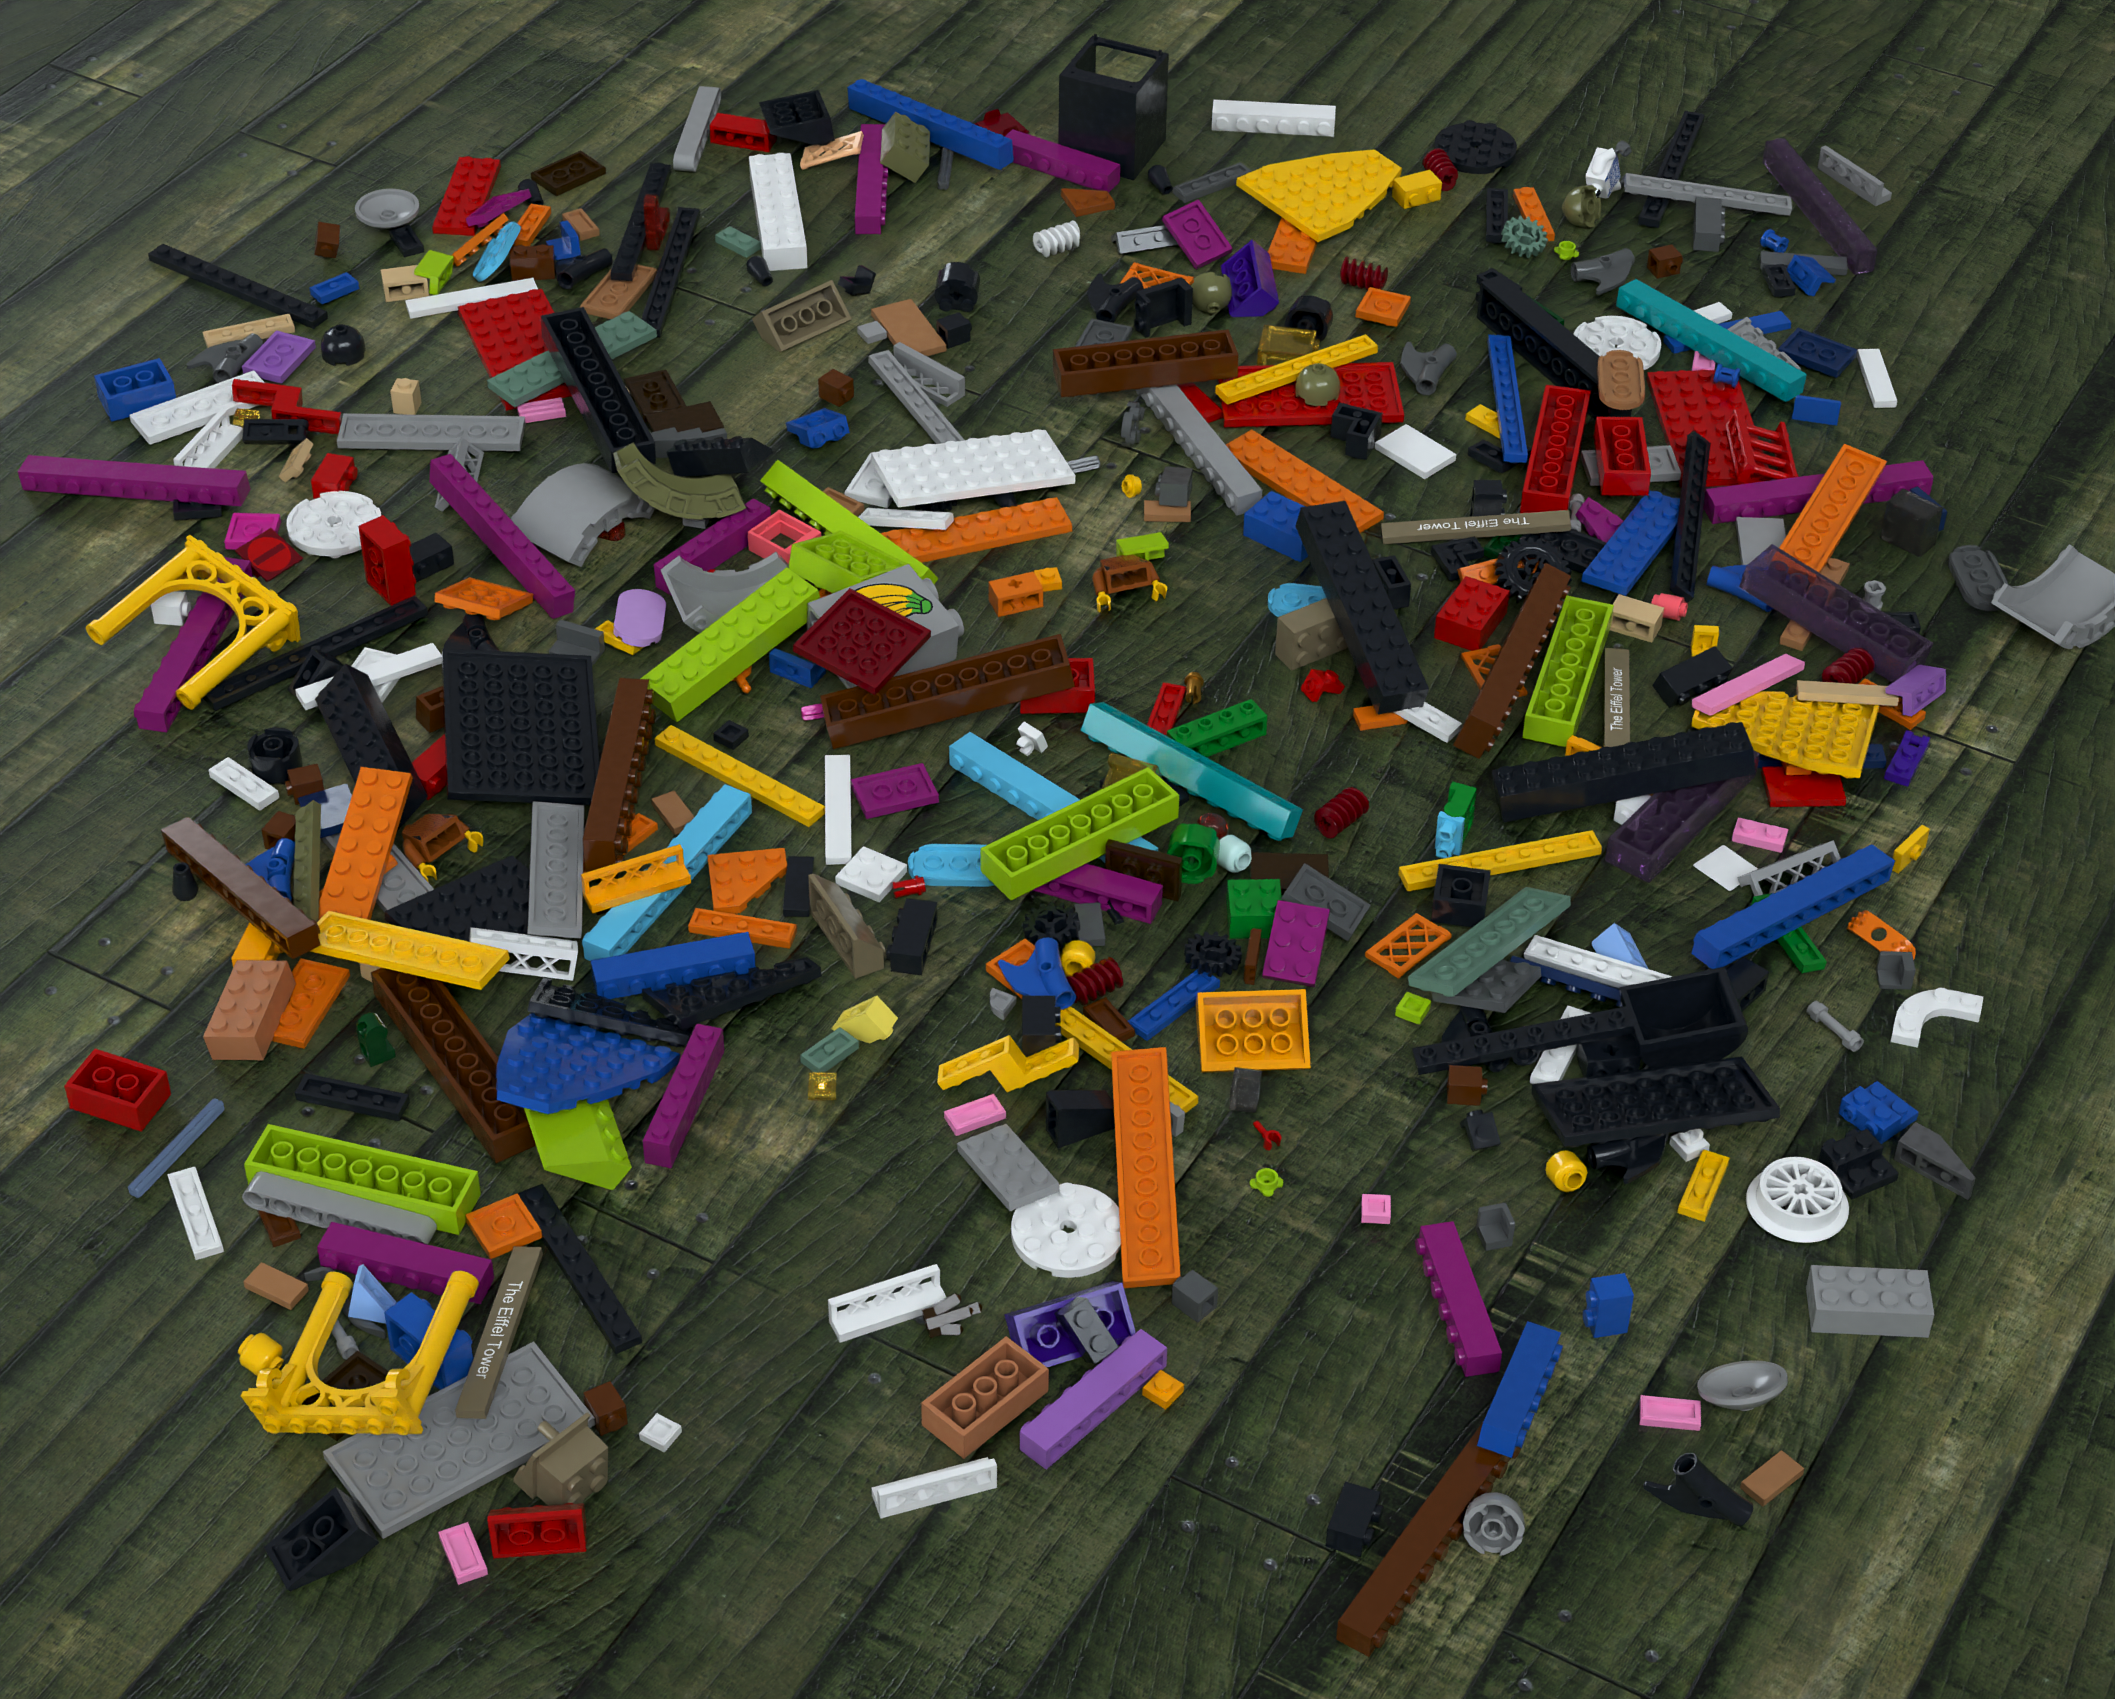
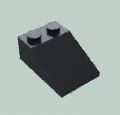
[264,1487,379,1592]

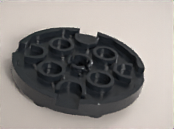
[1434,120,1517,174]

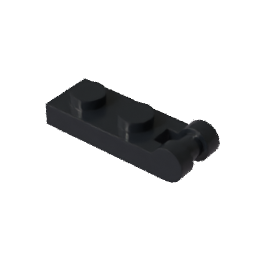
[242,419,309,445]

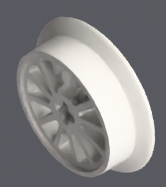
[1746,1157,1849,1243]

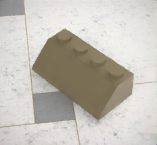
[752,280,852,352]
[808,874,886,979]

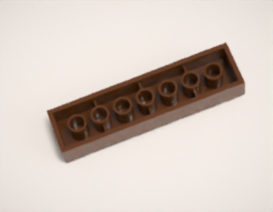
[1053,329,1238,397]

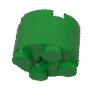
[1166,823,1220,884]

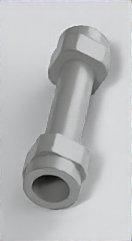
[1569,493,1585,532]
[1807,1001,1864,1052]
[332,1319,359,1360]

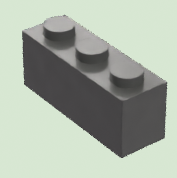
[1693,197,1725,252]

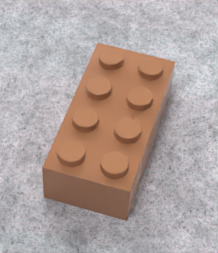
[203,960,296,1060]
[921,1336,1049,1459]

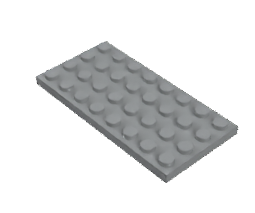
[323,1341,595,1539]

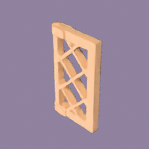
[800,131,864,170]

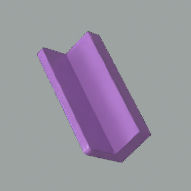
[1885,665,1946,716]

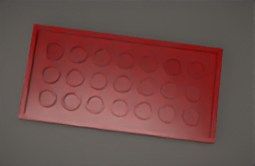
[458,289,572,411]
[1217,362,1404,428]
[1646,369,1772,488]

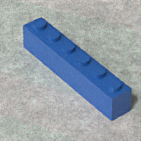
[591,932,756,999]
[1477,1321,1563,1458]

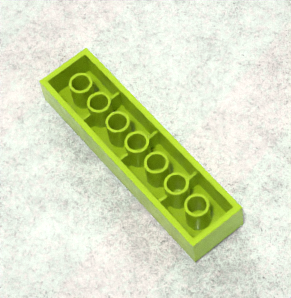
[640,567,820,722]
[1522,596,1614,747]
[980,767,1179,900]
[244,1124,481,1235]

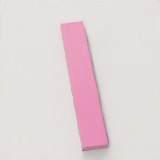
[1692,654,1805,716]

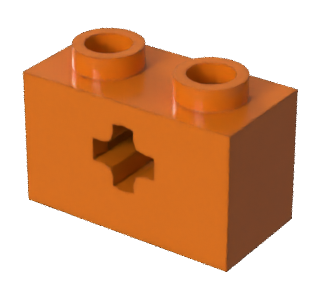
[989,571,1043,617]

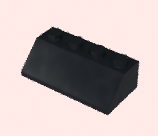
[666,436,773,477]

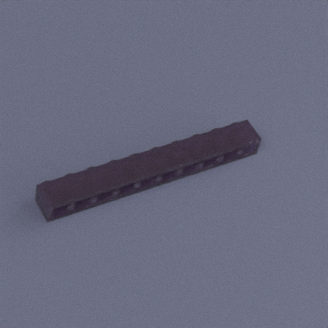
[1762,138,1877,275]

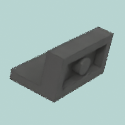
[549,619,605,666]

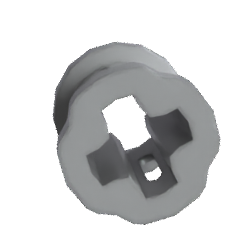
[1861,580,1886,612]

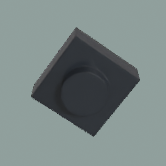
[713,720,749,750]

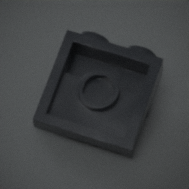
[1818,1129,1899,1200]

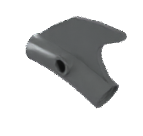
[1571,248,1635,295]
[187,333,263,383]
[1401,342,1457,395]

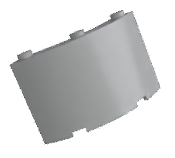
[511,463,655,567]
[1991,544,2115,649]
[661,552,789,633]

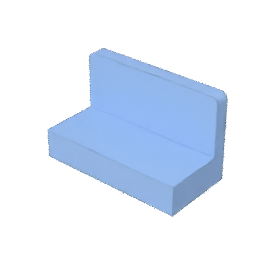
[1592,923,1648,969]

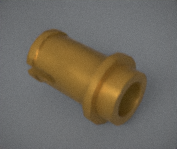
[1184,672,1204,704]

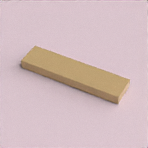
[203,314,295,348]
[1796,680,1899,706]

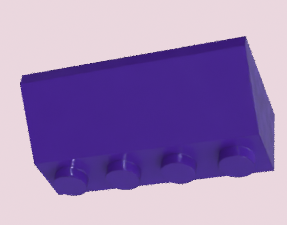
[1221,239,1279,317]
[1004,1281,1136,1367]

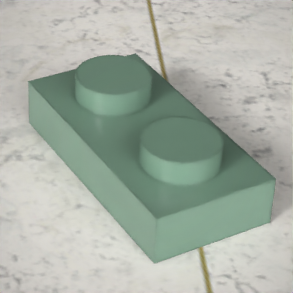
[715,226,761,258]
[800,1027,859,1076]

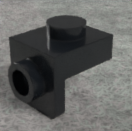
[838,265,876,296]
[1460,1110,1501,1152]

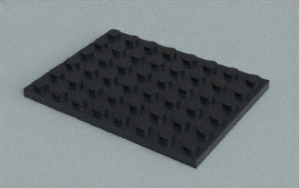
[442,649,600,805]

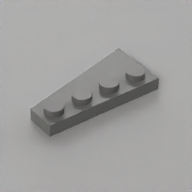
[1727,317,1801,370]

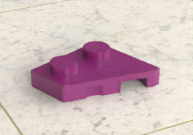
[1575,497,1624,542]

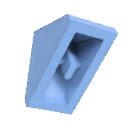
[348,1264,397,1324]

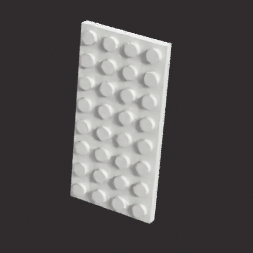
[871,429,1076,507]

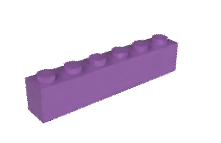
[1020,1329,1167,1470]

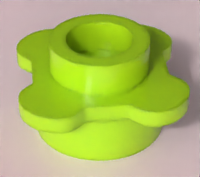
[1554,241,1579,260]
[1250,1168,1283,1197]

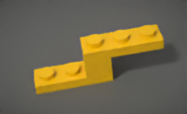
[937,1035,1079,1092]

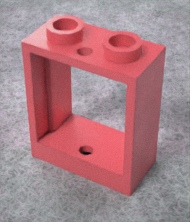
[748,510,822,564]

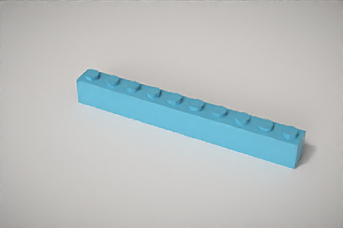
[949,732,1158,863]
[582,784,752,961]

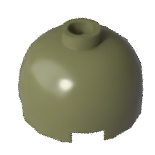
[1562,185,1601,228]
[1190,272,1232,314]
[1295,363,1340,406]

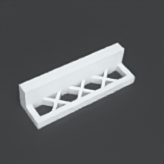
[173,408,243,468]
[469,927,578,981]
[828,1264,946,1343]
[872,1457,997,1518]

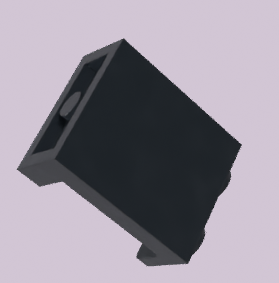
[1134,277,1193,338]

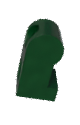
[356,1012,396,1067]

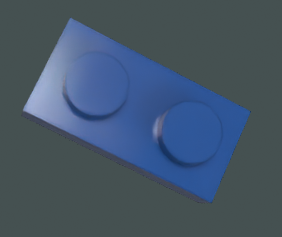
[309,272,359,304]

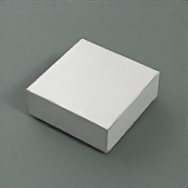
[639,1413,682,1452]

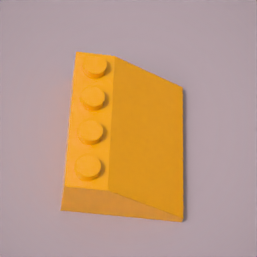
[1196,989,1311,1073]

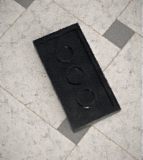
[1517,529,1607,574]

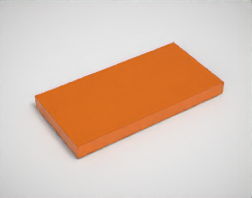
[272,958,350,1049]

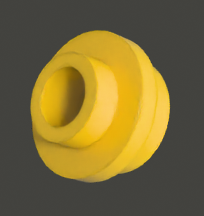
[1122,474,1142,498]

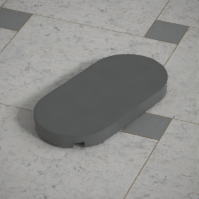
[1948,545,2009,611]

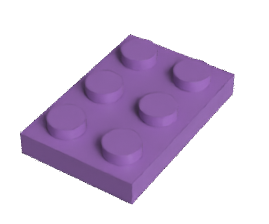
[242,331,316,384]

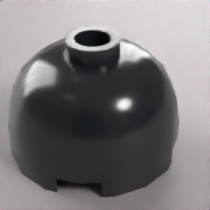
[321,324,366,366]

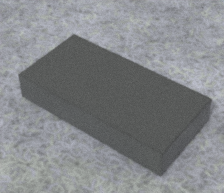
[1074,903,1105,946]

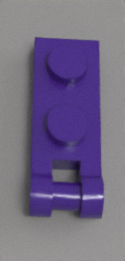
[1884,730,1931,787]

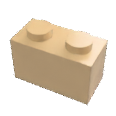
[381,265,429,302]
[1610,594,1664,643]

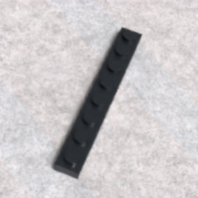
[518,1184,642,1354]

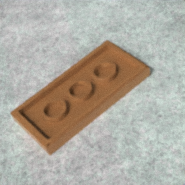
[580,265,657,319]
[871,299,946,356]

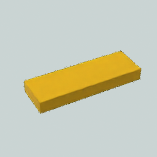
[1677,1149,1730,1222]

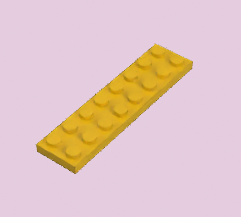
[310,911,510,990]

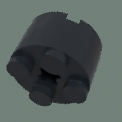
[934,262,980,312]
[1285,296,1333,347]
[247,727,302,785]

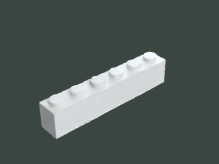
[1212,100,1336,137]

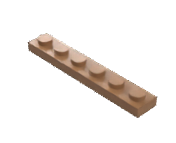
[1779,558,1850,651]

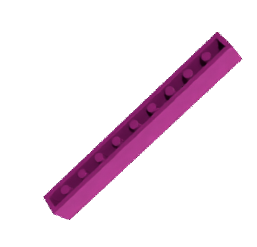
[429,454,575,619]
[18,455,251,506]
[1703,460,1934,524]
[134,557,253,732]

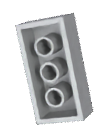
[1806,1265,1934,1338]

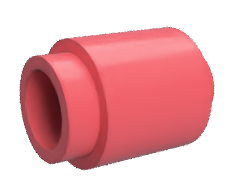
[1651,593,1688,621]

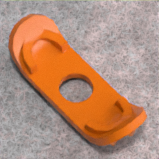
[1847,910,1916,960]

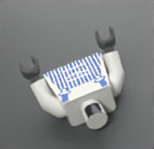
[1586,141,1632,199]

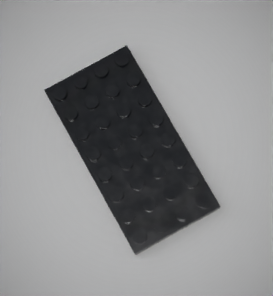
[1532,1056,1780,1147]

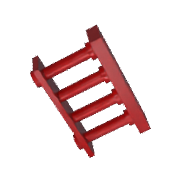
[1726,409,1798,483]

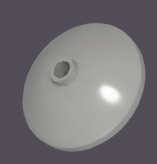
[355,189,420,229]
[1697,1361,1788,1411]

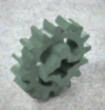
[1501,215,1548,258]

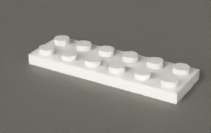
[129,371,265,445]

